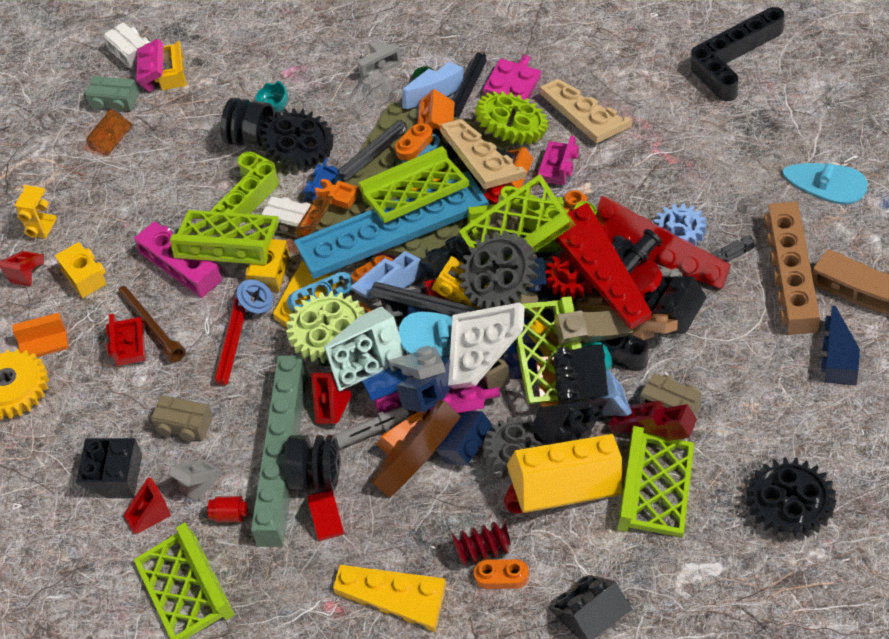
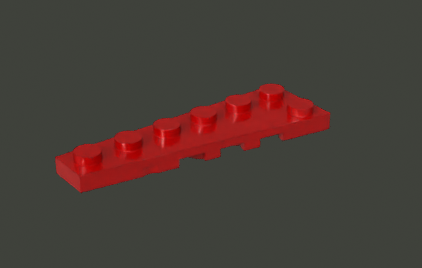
[595,196,731,288]
[555,203,652,330]

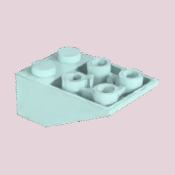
[324,306,405,391]

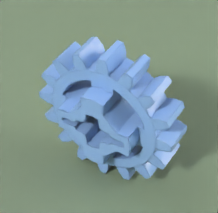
[654,203,706,246]

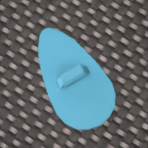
[783,163,868,205]
[398,312,452,358]

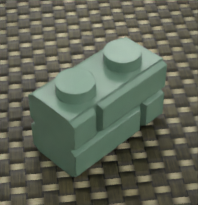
[85,76,139,112]

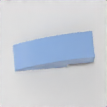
[402,62,464,109]
[350,251,425,299]

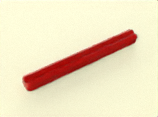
[214,284,246,386]

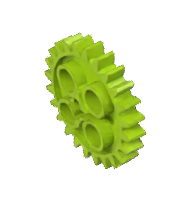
[475,91,549,145]

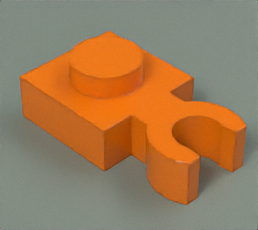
[315,179,360,210]

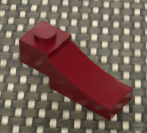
[608,401,697,441]

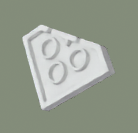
[448,303,524,389]

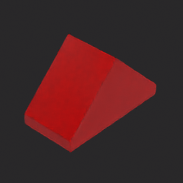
[311,372,352,424]
[123,478,171,534]
[307,490,345,541]

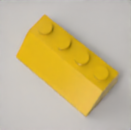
[507,434,622,513]

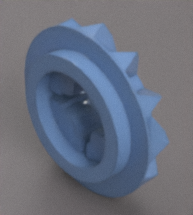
[235,279,273,316]

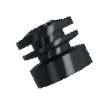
[220,97,275,150]
[285,435,341,490]

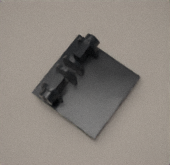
[553,344,609,404]

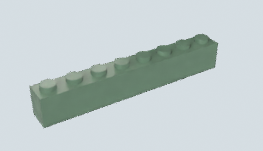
[251,356,308,547]

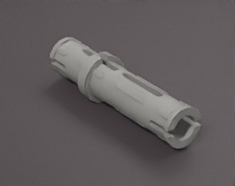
[333,406,410,449]

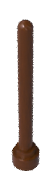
[118,286,186,363]

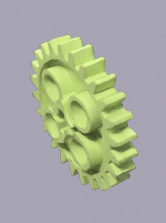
[286,291,365,363]

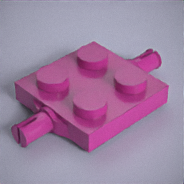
[483,54,541,100]
[414,382,500,413]

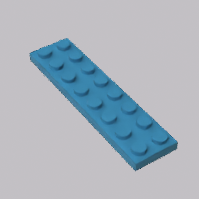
[294,172,489,279]

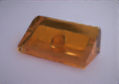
[86,109,133,156]
[294,196,334,238]

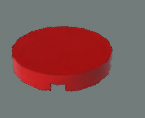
[630,260,663,298]

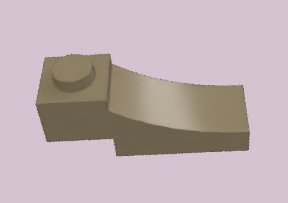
[554,310,633,345]

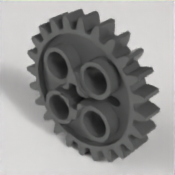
[459,231,539,309]
[483,415,546,484]

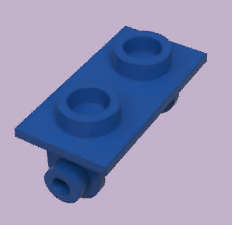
[303,158,338,206]

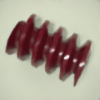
[451,519,511,566]

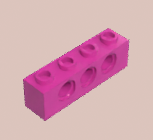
[134,221,222,298]

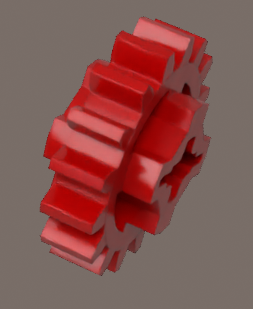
[545,252,594,300]

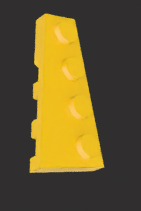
[333,565,446,632]

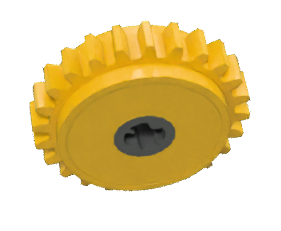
[0,349,49,420]

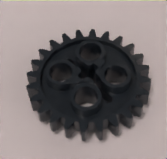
[260,108,334,171]
[746,457,836,540]

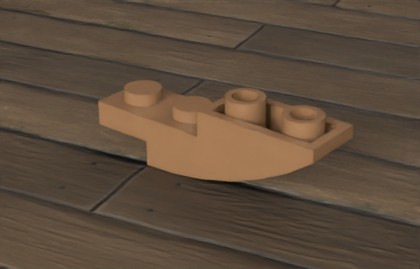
[577,296,678,340]

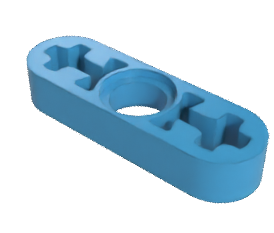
[287,272,353,312]

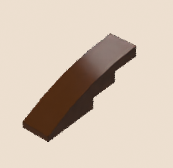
[370,400,461,498]

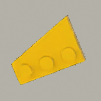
[273,259,341,327]

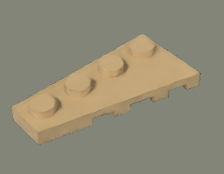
[540,79,633,143]
[440,119,527,189]

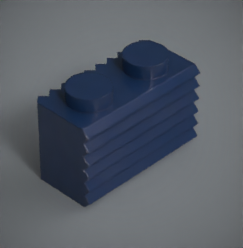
[436,411,493,466]

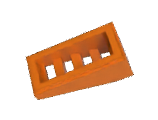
[376,411,427,455]

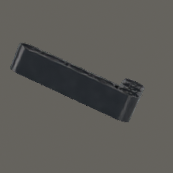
[691,7,784,102]
[537,288,648,371]

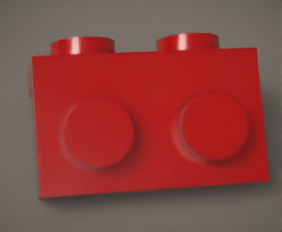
[106,313,146,366]

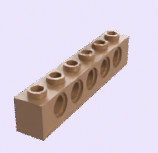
[764,201,820,335]

